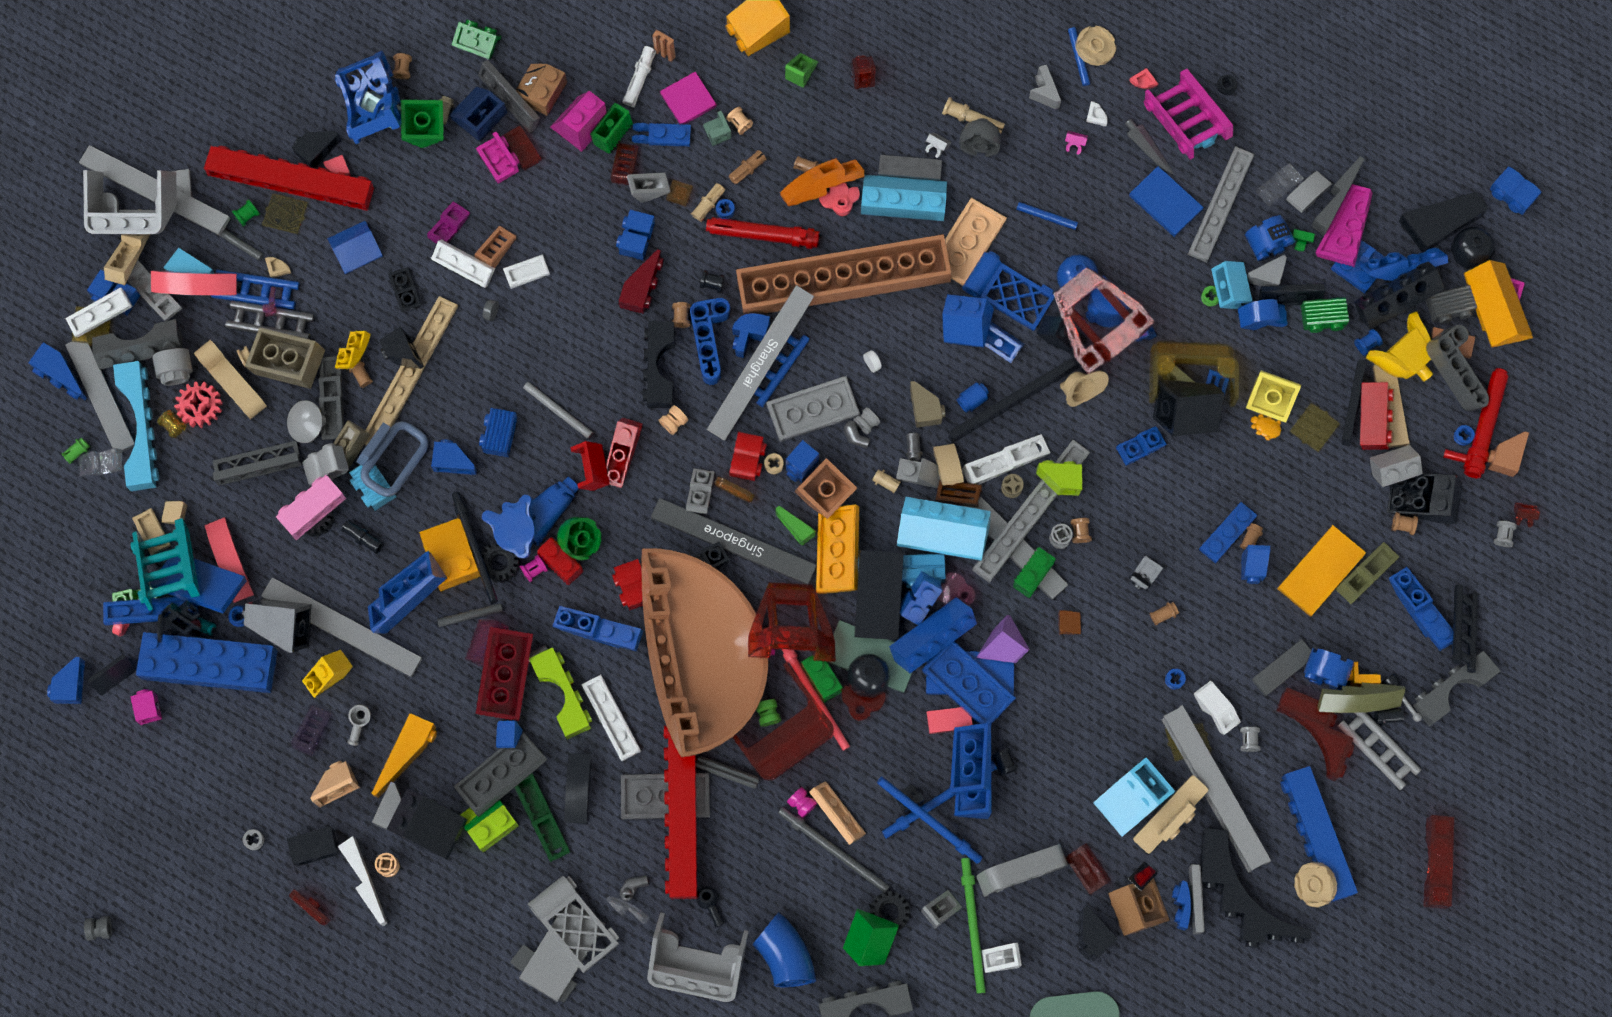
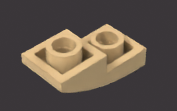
[933,444,964,485]

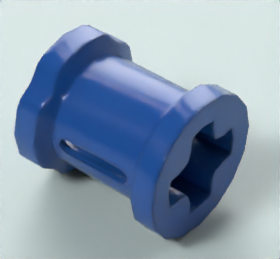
[1354,329,1383,356]

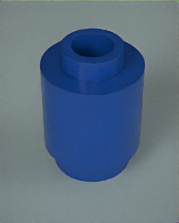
[956,382,989,413]

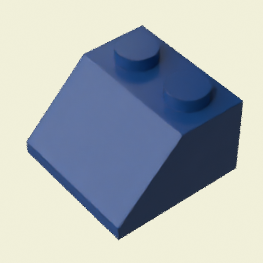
[942,294,994,348]

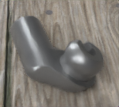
[844,421,870,449]
[620,875,649,901]

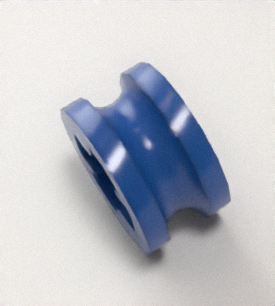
[716,199,735,219]
[1453,425,1475,446]
[1165,669,1186,689]

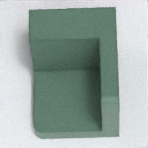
[703,111,731,146]

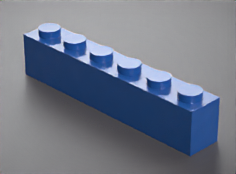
[1280,766,1358,903]

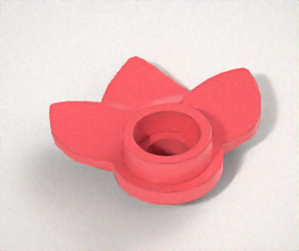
[819,183,860,216]

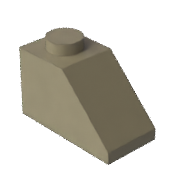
[910,381,945,428]

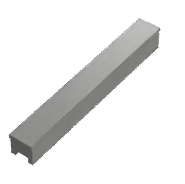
[1161,705,1271,873]

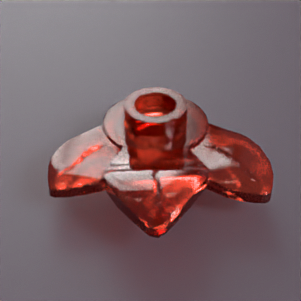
[842,686,886,721]

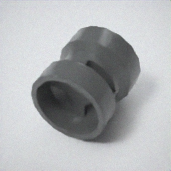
[84,916,112,941]

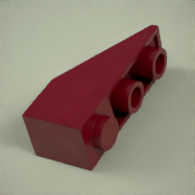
[618,249,664,314]

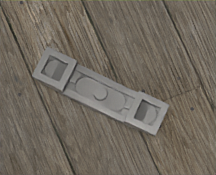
[127,260,182,321]

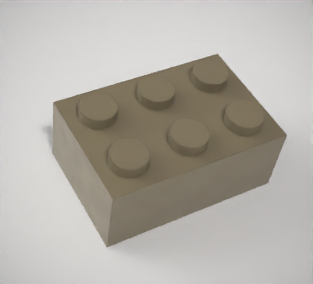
[245,327,325,389]

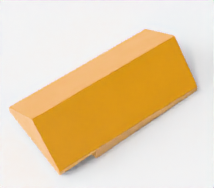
[1464,260,1533,348]

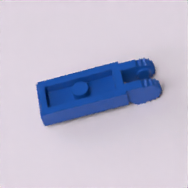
[632,123,691,147]

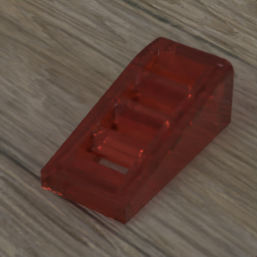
[611,143,639,185]

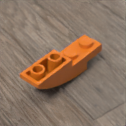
[780,158,864,206]

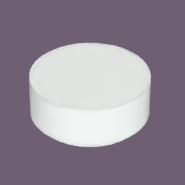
[863,350,881,373]

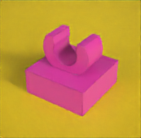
[1065,131,1088,154]

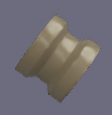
[1001,474,1024,498]

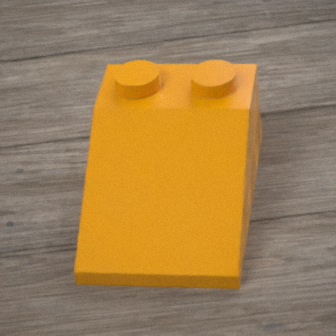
[419,518,480,591]

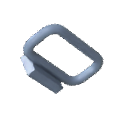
[356,421,429,497]

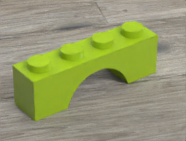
[529,647,592,740]

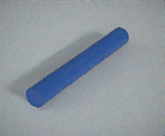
[1068,27,1090,86]
[1016,202,1078,230]

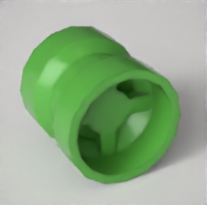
[756,699,781,727]

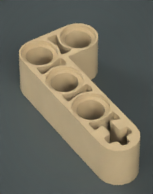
[194,340,267,420]

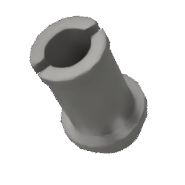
[906,433,923,461]

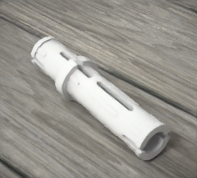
[622,46,656,107]

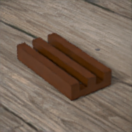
[936,480,982,507]

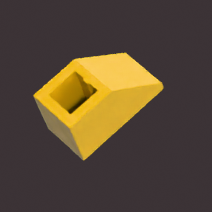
[302,650,353,698]

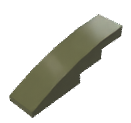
[1317,683,1406,713]

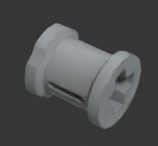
[1493,521,1517,547]
[1240,727,1260,752]

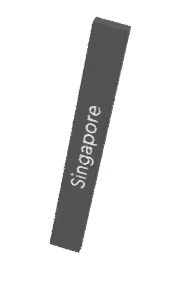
[651,498,817,586]

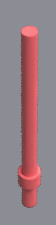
[776,635,850,751]

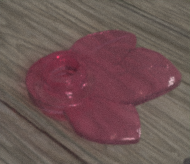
[937,572,976,607]

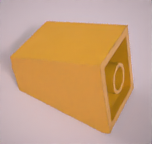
[725,0,790,56]

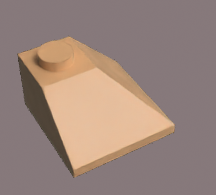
[310,761,360,807]

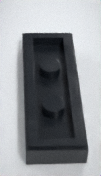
[1259,283,1325,305]

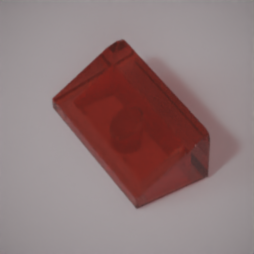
[1065,843,1111,895]

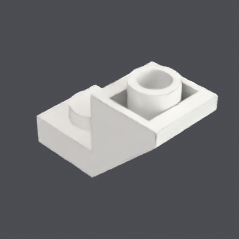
[1194,681,1241,735]

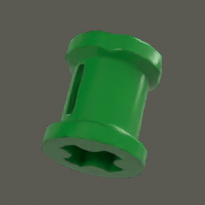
[232,199,260,227]

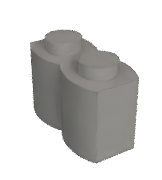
[302,443,349,486]

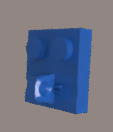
[1331,240,1384,294]

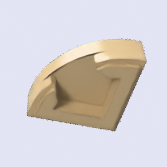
[265,257,291,278]

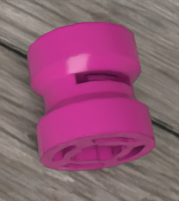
[787,787,818,818]

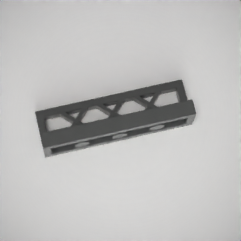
[213,441,302,486]

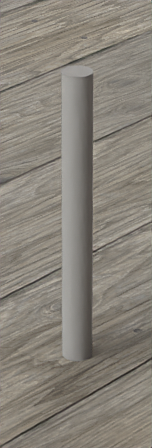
[523,382,593,439]

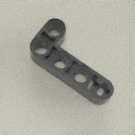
[1426,325,1489,411]

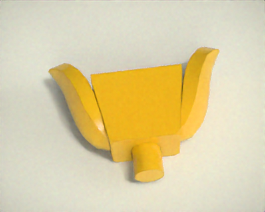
[1365,312,1433,382]

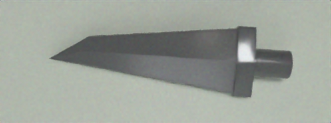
[1125,119,1173,174]

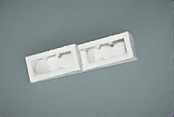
[961,434,1050,485]
[338,836,388,926]

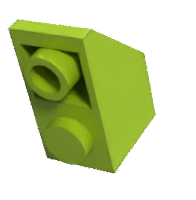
[1036,460,1082,496]

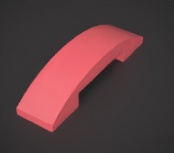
[151,271,237,295]
[205,517,254,603]

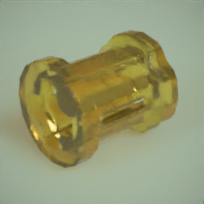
[157,410,186,438]

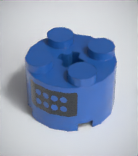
[1245,215,1295,261]

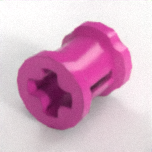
[519,555,548,582]

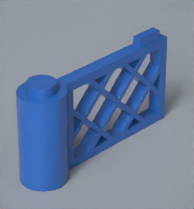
[962,251,1055,331]

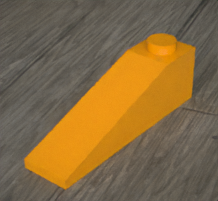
[371,713,437,798]

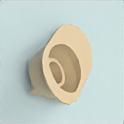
[1060,371,1109,407]

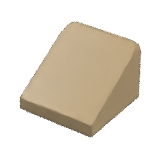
[161,501,187,525]

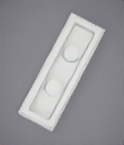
[431,240,495,288]
[65,288,133,338]

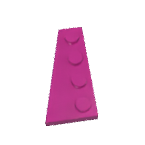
[1315,184,1373,267]

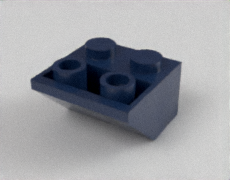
[449,87,507,142]

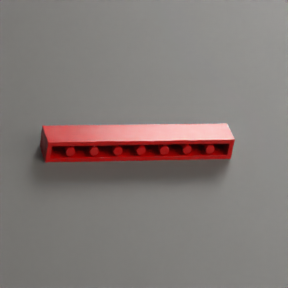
[204,146,374,211]
[664,726,697,899]

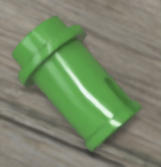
[62,437,90,464]

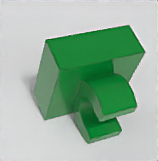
[1292,229,1315,252]

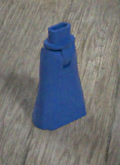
[531,477,579,546]

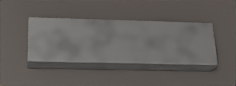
[478,60,540,133]

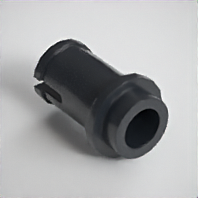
[1374,708,1404,726]

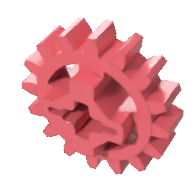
[174,381,223,428]

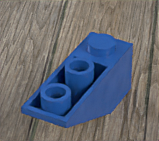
[28,342,87,400]

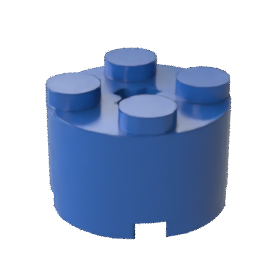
[1304,648,1354,690]

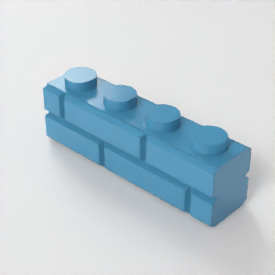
[858,554,945,588]

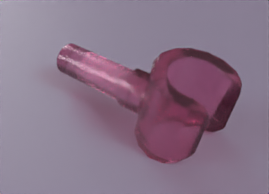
[262,287,277,316]

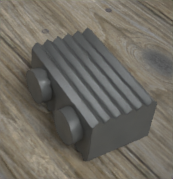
[1426,285,1477,324]

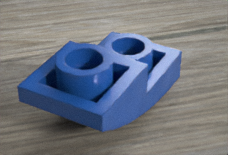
[1116,426,1167,466]
[1172,880,1191,931]

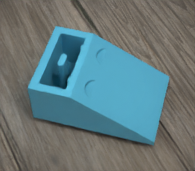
[1093,757,1175,837]

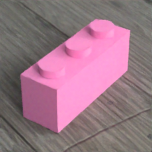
[276,475,346,540]

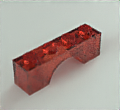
[1423,815,1454,909]

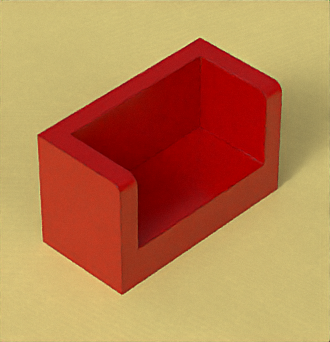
[570,441,610,491]

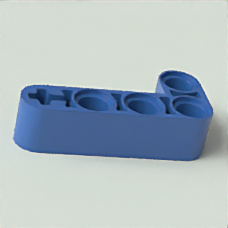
[690,298,730,385]

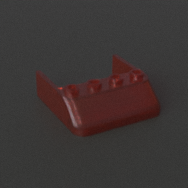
[732,662,834,781]

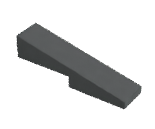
[1311,156,1364,236]

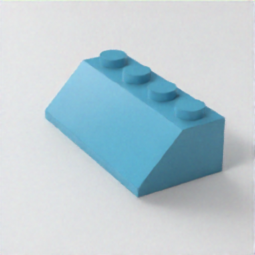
[861,175,947,221]
[897,497,991,561]

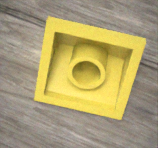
[1246,370,1301,423]

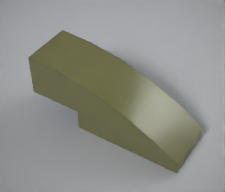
[1335,542,1399,604]

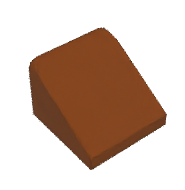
[1058,610,1081,634]

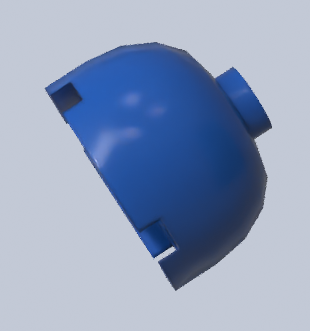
[1056,254,1099,297]

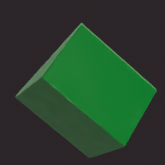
[401,100,444,148]
[843,909,899,966]

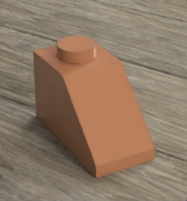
[1487,432,1529,477]

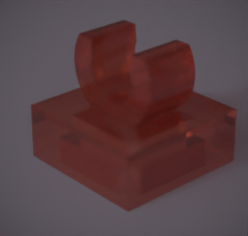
[1514,502,1540,528]

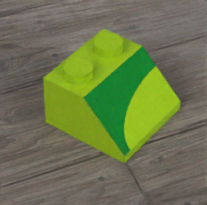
[460,800,519,852]

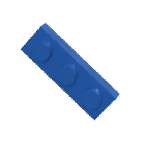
[1199,502,1258,563]

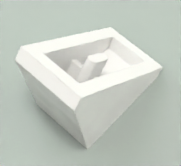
[981,943,1021,973]

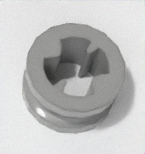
[243,829,264,850]

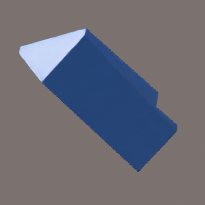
[368,551,447,634]
[950,723,991,819]

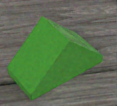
[785,53,818,88]

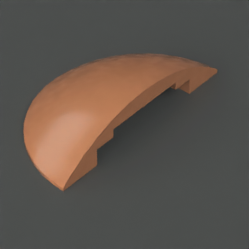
[642,548,768,757]

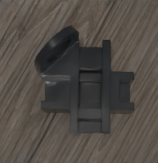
[157,600,201,643]

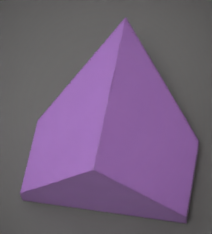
[976,615,1029,663]

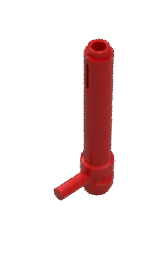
[706,217,819,249]
[1443,368,1509,478]

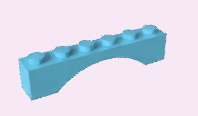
[113,361,159,491]

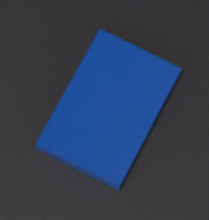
[1129,166,1204,237]

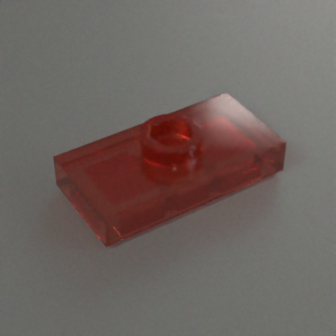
[502,125,542,171]
[289,889,330,926]

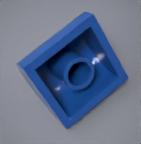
[1085,275,1129,327]

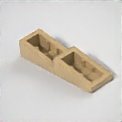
[104,209,150,285]

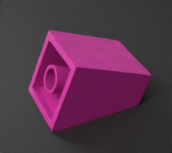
[550,91,607,152]

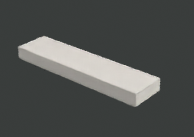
[582,675,641,761]

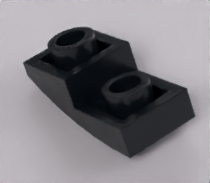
[388,267,421,313]
[693,542,729,569]

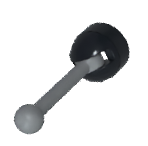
[1381,673,1422,722]

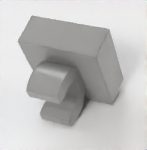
[926,132,952,158]

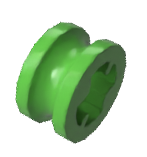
[1201,286,1219,306]

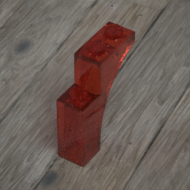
[1276,688,1355,781]

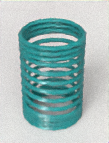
[194,617,216,636]

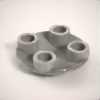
[287,400,326,443]

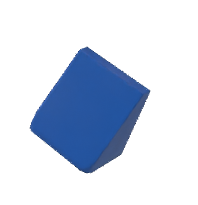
[496,720,523,748]

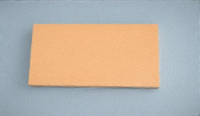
[945,198,1007,285]

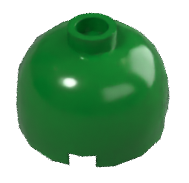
[557,517,601,560]

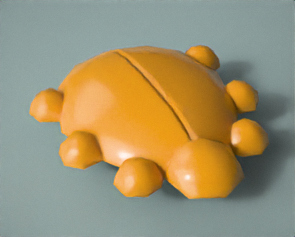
[1251,414,1281,441]

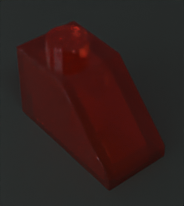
[851,55,876,89]

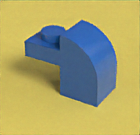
[1238,299,1288,330]
[732,313,770,358]

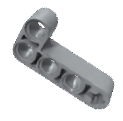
[976,844,1068,897]

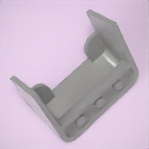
[83,170,177,235]
[647,912,748,1002]

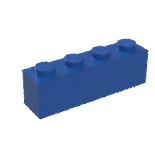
[889,597,977,673]

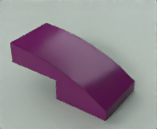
[427,201,470,244]

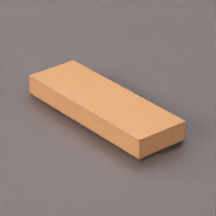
[809,781,866,845]

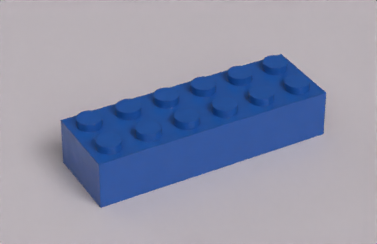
[136,632,278,693]

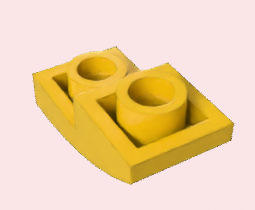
[335,331,371,369]

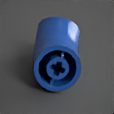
[752,912,816,988]

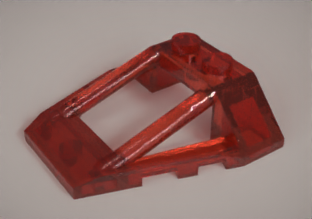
[1054,267,1155,374]
[748,582,836,662]

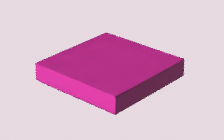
[660,72,716,125]

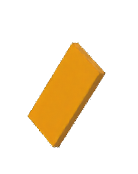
[816,504,859,594]
[1277,525,1366,617]

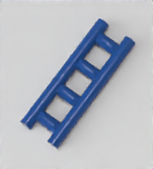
[211,270,300,310]
[754,335,810,407]

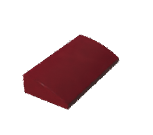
[475,627,533,721]

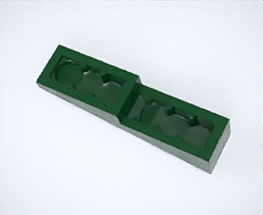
[514,773,570,862]

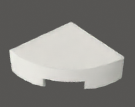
[1086,101,1107,126]

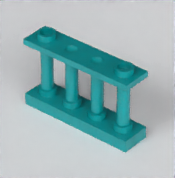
[131,518,200,611]

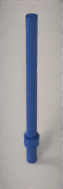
[881,761,997,839]
[877,776,982,864]

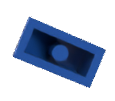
[431,439,477,475]
[1241,545,1270,584]
[47,657,85,704]

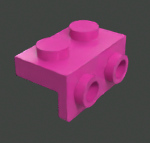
[476,132,520,184]

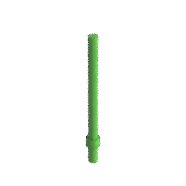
[961,858,986,994]

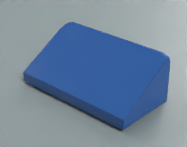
[985,322,1025,363]

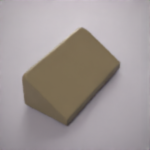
[333,420,370,468]

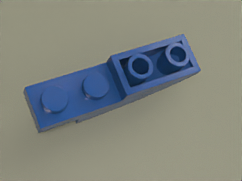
[1360,248,1448,281]
[1389,567,1453,651]
[553,606,643,652]

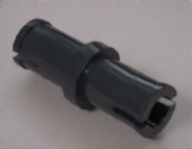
[341,520,384,554]

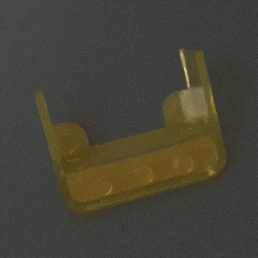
[1149,341,1239,407]

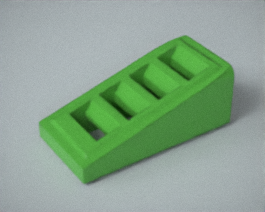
[776,506,816,546]

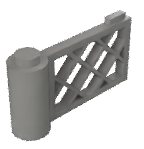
[527,876,619,973]

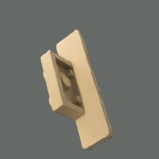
[1133,775,1209,854]

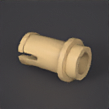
[872,469,901,493]

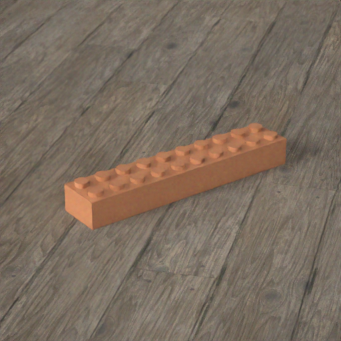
[736,234,952,315]

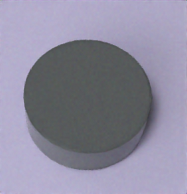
[483,299,499,322]

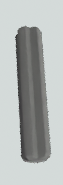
[696,756,759,789]

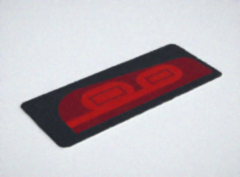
[1128,861,1158,891]

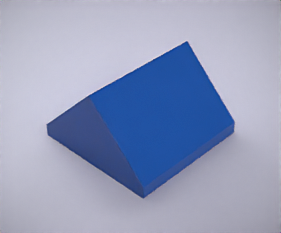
[327,221,383,274]

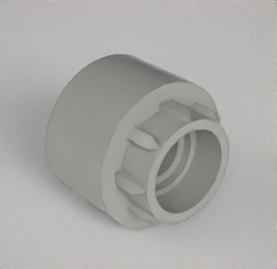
[152,348,193,386]

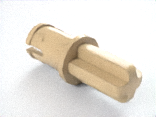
[691,183,725,222]

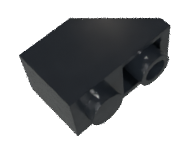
[1037,315,1088,356]

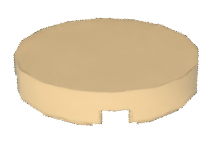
[1076,26,1116,66]
[1295,862,1337,907]

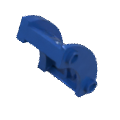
[335,50,401,144]

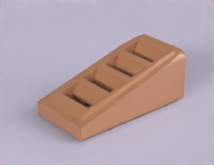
[475,226,516,268]

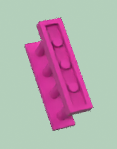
[1144,69,1233,160]

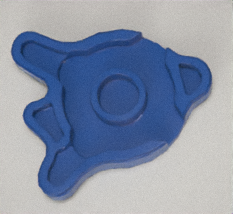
[482,495,537,559]

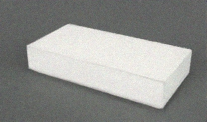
[503,254,550,289]

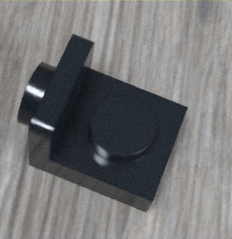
[895,785,925,815]

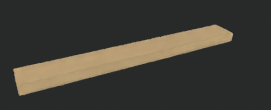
[364,296,458,446]

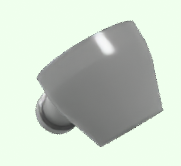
[347,704,371,746]

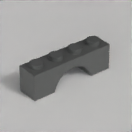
[92,319,183,370]
[1413,651,1500,727]
[819,981,913,1017]

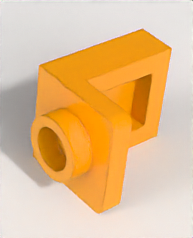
[1348,662,1381,687]

